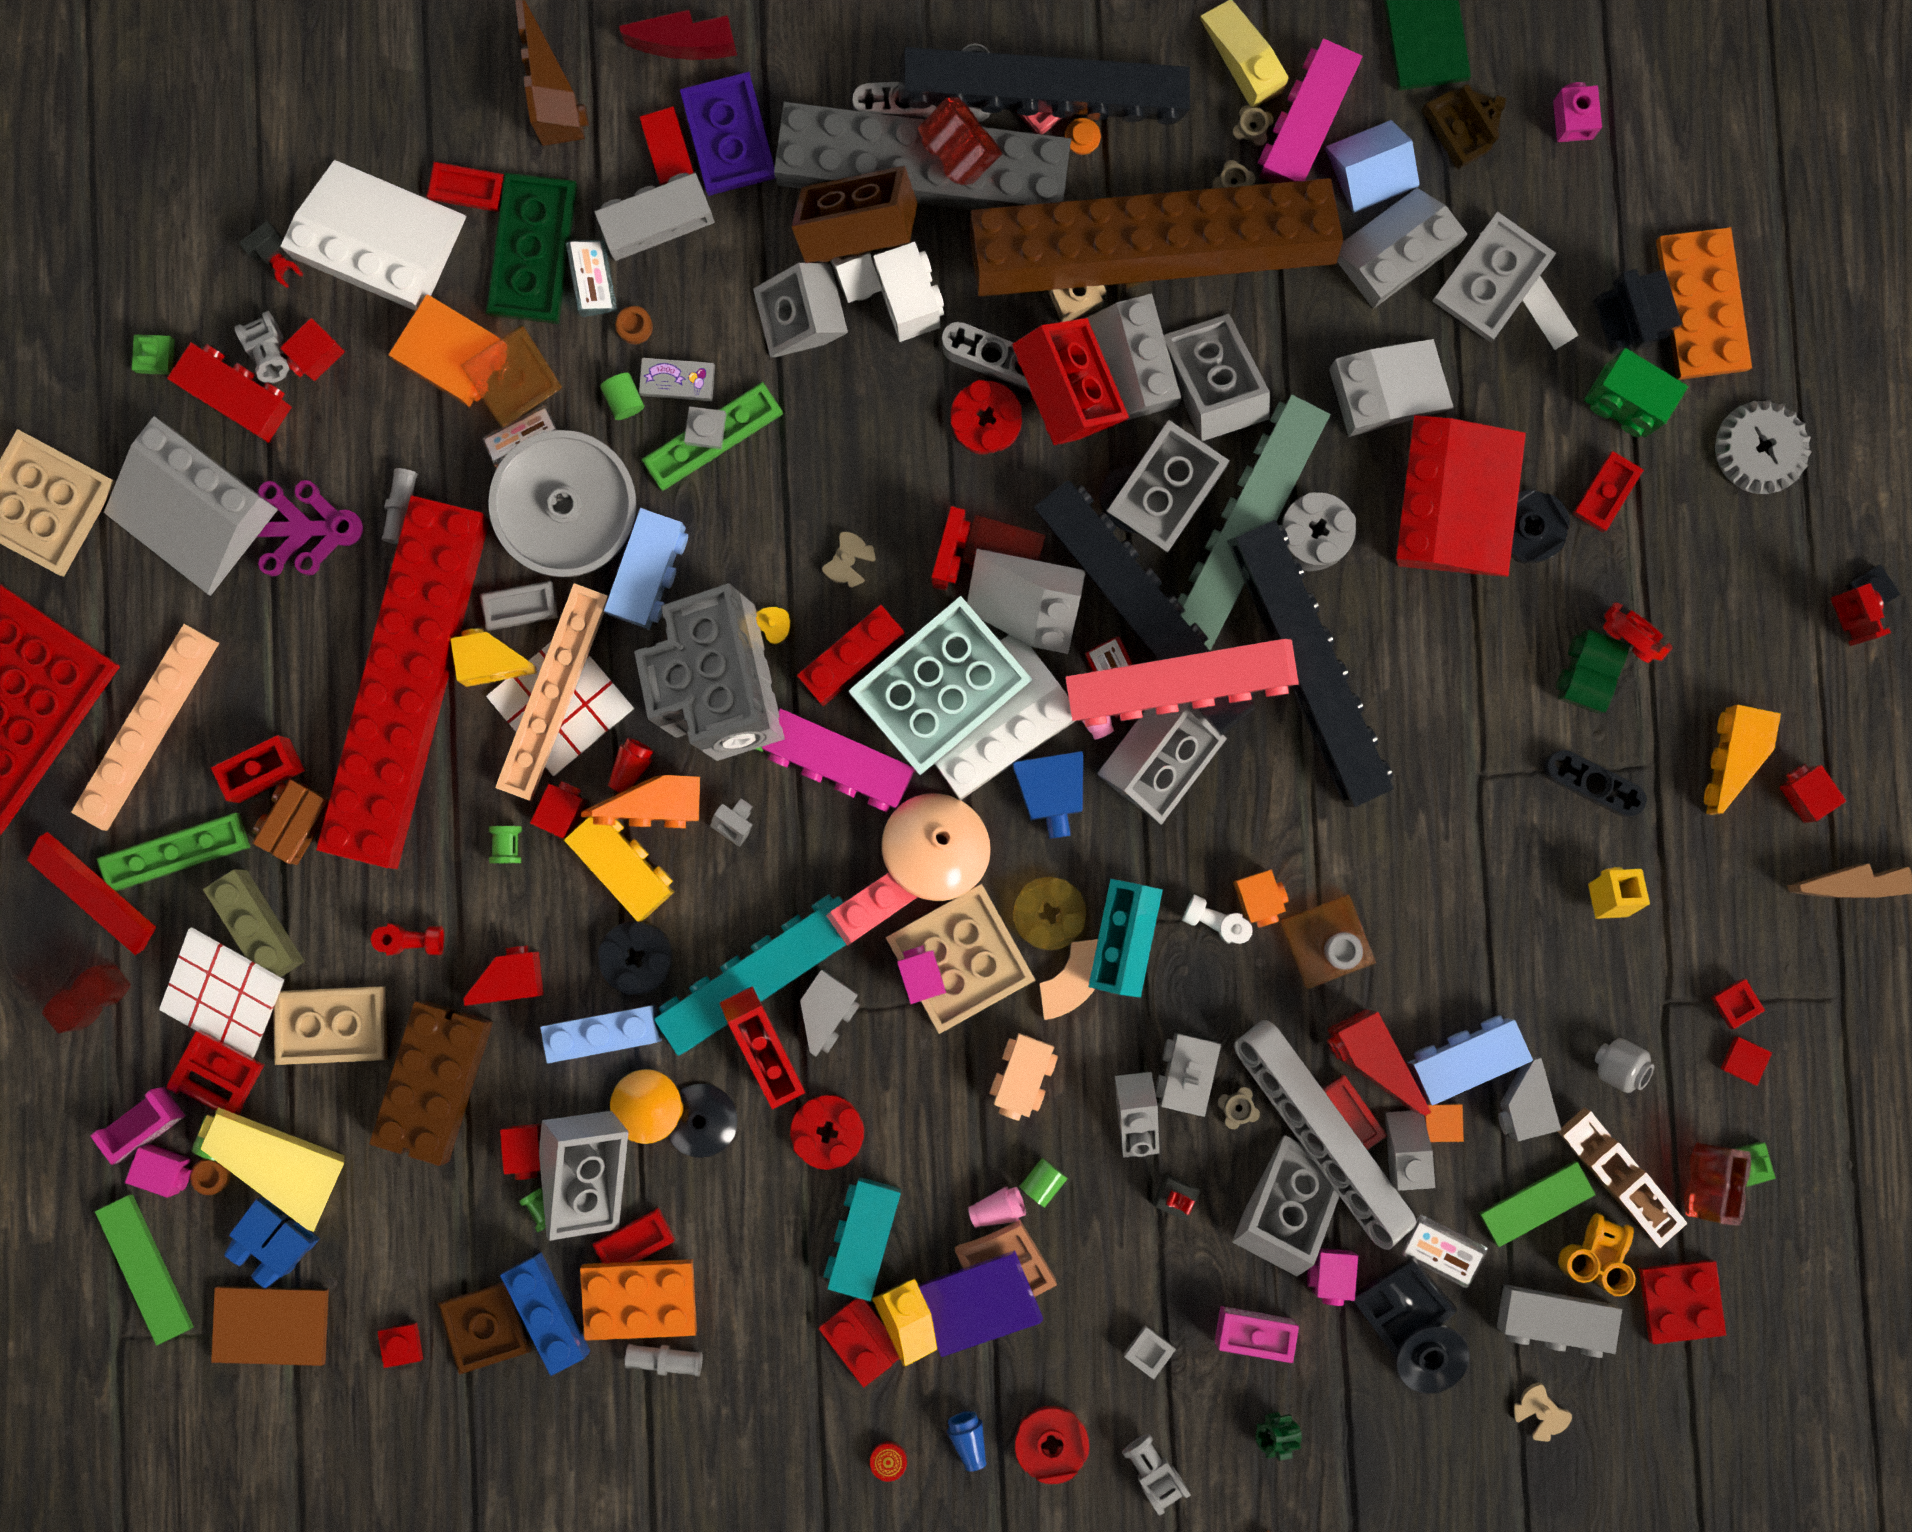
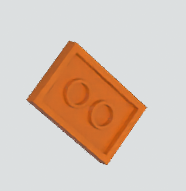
[580,1259,697,1341]

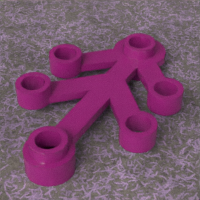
[256,480,363,576]

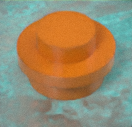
[1065,118,1101,155]

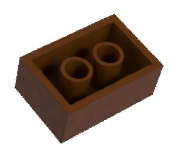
[791,165,917,263]

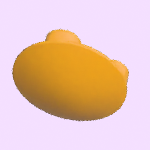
[610,1069,684,1144]

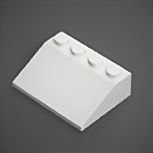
[280,160,466,311]
[934,635,1075,800]

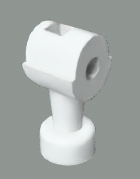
[1182,894,1252,944]

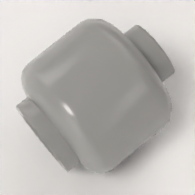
[1595,1038,1654,1093]

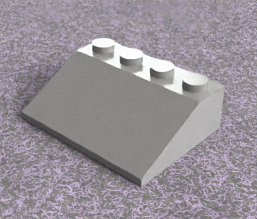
[104,416,278,596]

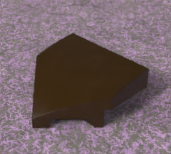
[1421,84,1507,170]

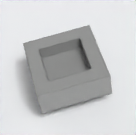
[684,406,727,449]
[1123,1325,1176,1379]

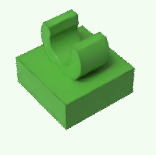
[132,335,175,375]
[1725,1142,1776,1188]

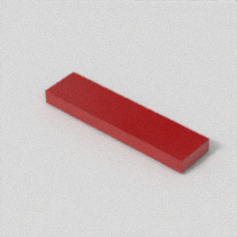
[27,832,156,955]

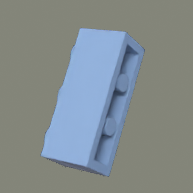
[604,508,688,629]
[540,1005,662,1063]
[1407,1015,1533,1106]

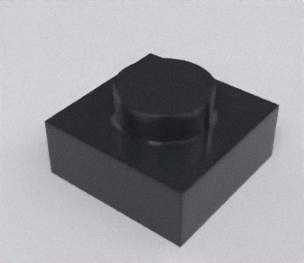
[1845,564,1901,605]

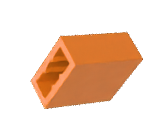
[389,294,507,408]

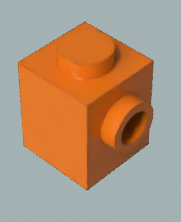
[1233,869,1288,928]

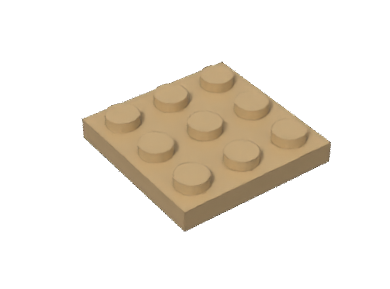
[0,429,116,577]
[886,884,1035,1034]

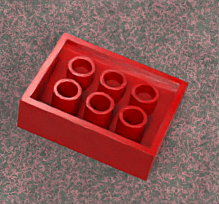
[1396,415,1526,577]

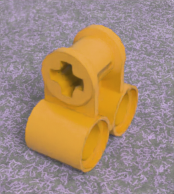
[1558,1213,1636,1297]

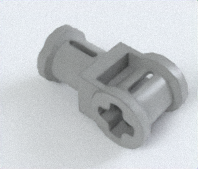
[234,311,289,383]
[1122,1434,1191,1516]

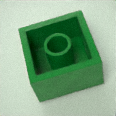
[1584,348,1689,438]

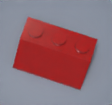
[1012,318,1129,445]

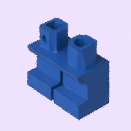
[224,1197,320,1288]

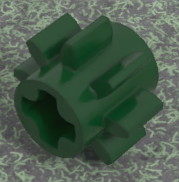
[1256,1412,1302,1461]

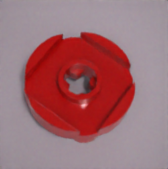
[951,380,1022,454]
[1602,602,1673,663]
[790,1094,865,1170]
[1015,1406,1089,1484]

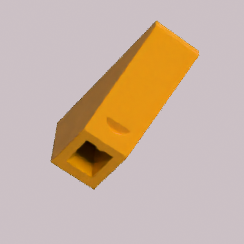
[1704,705,1781,815]

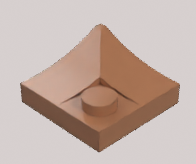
[955,1220,1057,1297]

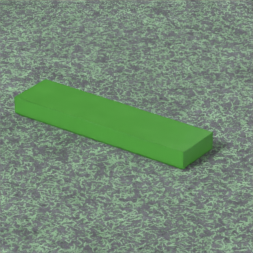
[642,382,783,491]
[97,813,250,891]
[95,1194,194,1346]

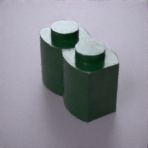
[1556,630,1630,714]

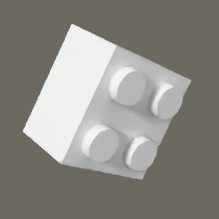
[873,242,944,342]

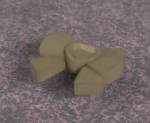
[822,532,876,588]

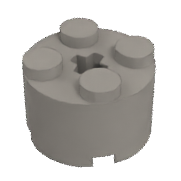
[1278,492,1356,571]

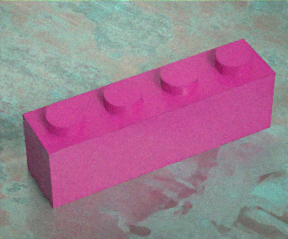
[1258,38,1363,183]
[762,708,915,812]

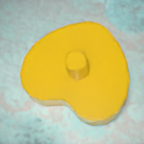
[756,607,790,645]

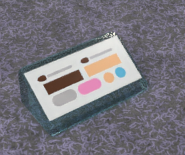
[566,240,617,317]

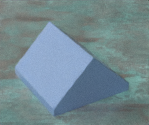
[1325,120,1419,213]

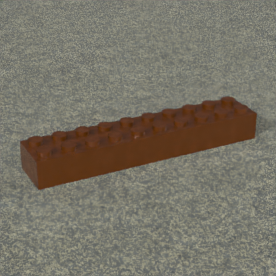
[970,178,1343,297]

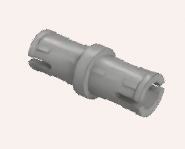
[381,468,418,544]
[625,1344,703,1377]

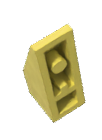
[1200,0,1289,108]

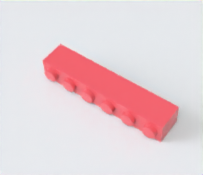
[1066,639,1299,727]

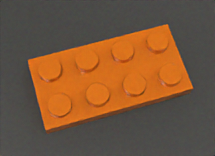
[1656,227,1752,380]

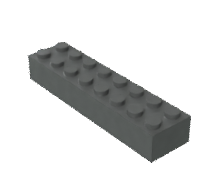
[774,102,1071,210]

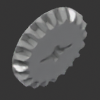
[1715,400,1812,494]

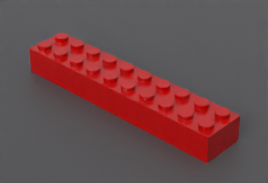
[316,495,490,869]

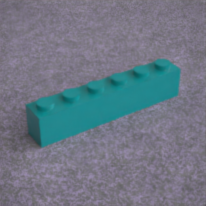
[654,894,846,1056]

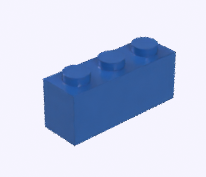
[500,1252,591,1376]

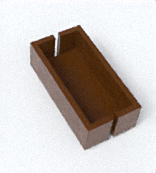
[369,1000,493,1166]

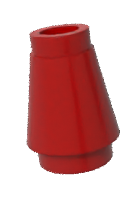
[608,738,653,793]

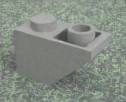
[800,970,860,1056]
[1115,1072,1159,1158]

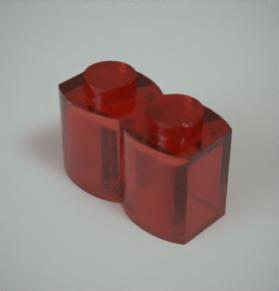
[918,97,1002,185]
[42,965,131,1033]
[1684,1142,1751,1226]

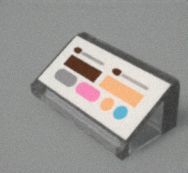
[482,405,559,468]
[1401,1214,1487,1288]

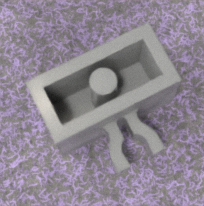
[1155,1032,1221,1117]

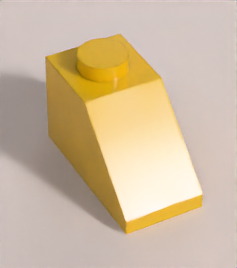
[451,628,537,687]
[872,1279,938,1366]

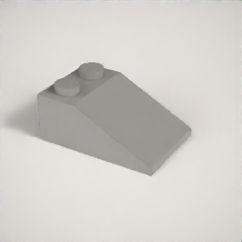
[1164,314,1270,441]
[1329,339,1453,437]
[1107,420,1230,553]
[967,549,1085,654]
[539,1111,629,1241]
[1232,1135,1339,1276]

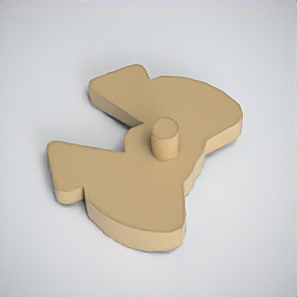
[1514,1382,1572,1442]

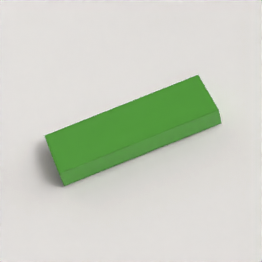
[1479,1161,1596,1247]

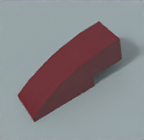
[619,10,737,60]

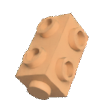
[989,1033,1058,1121]

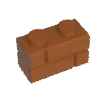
[252,779,330,865]

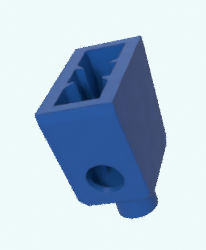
[1013,751,1083,839]

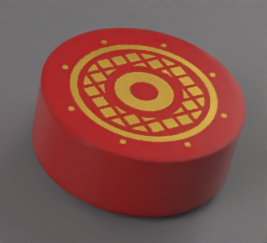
[870,1441,907,1482]

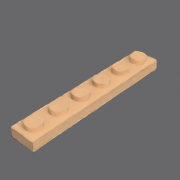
[495,583,609,801]
[71,624,219,831]

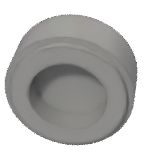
[1324,932,1363,969]

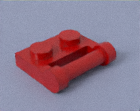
[167,1030,265,1115]

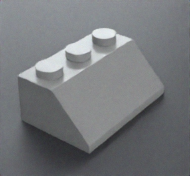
[1337,188,1467,309]
[1087,293,1181,421]
[1097,703,1227,825]

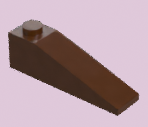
[515,0,589,146]

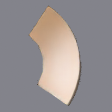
[1039,939,1098,1020]

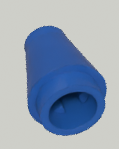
[947,1411,987,1472]

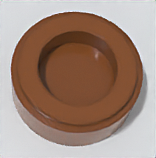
[615,306,653,344]
[190,1158,231,1195]

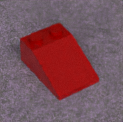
[1326,1009,1431,1116]

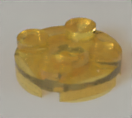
[1013,877,1086,950]

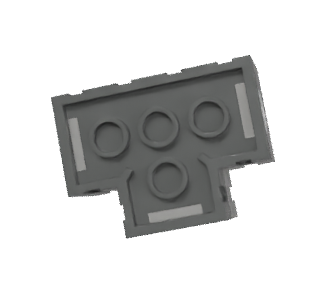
[634,583,785,761]

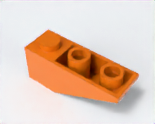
[581,775,700,828]

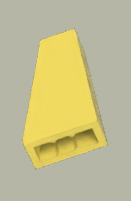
[198,1107,344,1232]

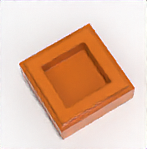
[1424,1104,1464,1142]

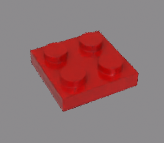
[932,506,971,591]
[1639,1259,1727,1345]

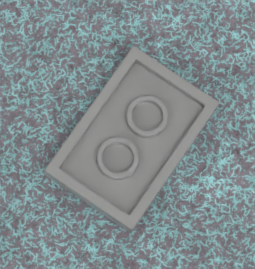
[1433,211,1556,343]

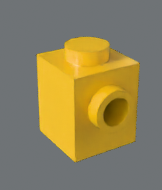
[1588,867,1650,919]

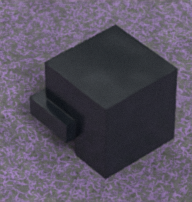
[1593,269,1682,355]

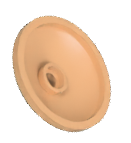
[882,793,990,901]

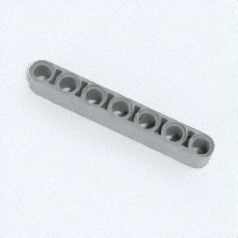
[1234,1020,1416,1250]

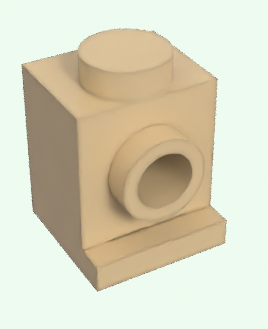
[1048,285,1106,322]

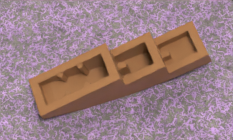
[1787,863,1912,898]
[1557,1107,1687,1248]

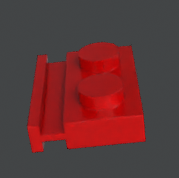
[1830,583,1891,646]
[818,1298,900,1388]

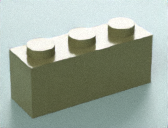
[203,869,305,977]

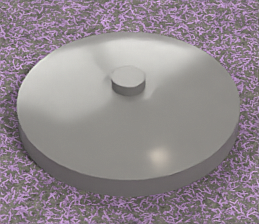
[488,430,637,577]

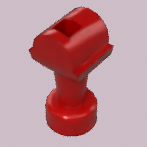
[371,923,444,956]

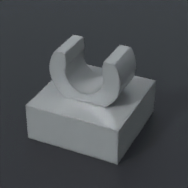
[710,799,753,847]

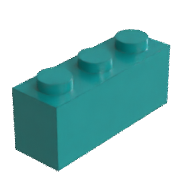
[1088,879,1163,998]
[823,1177,902,1301]

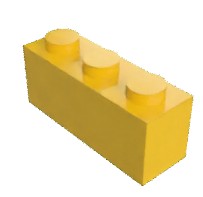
[564,817,674,922]

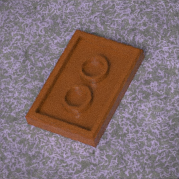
[211,1286,329,1366]

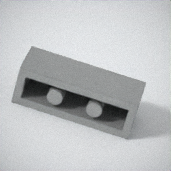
[595,173,715,261]
[1497,1284,1622,1358]

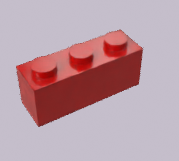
[167,342,292,443]
[797,605,906,707]
[719,986,805,1110]

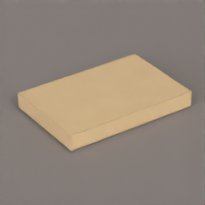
[273,986,388,1065]

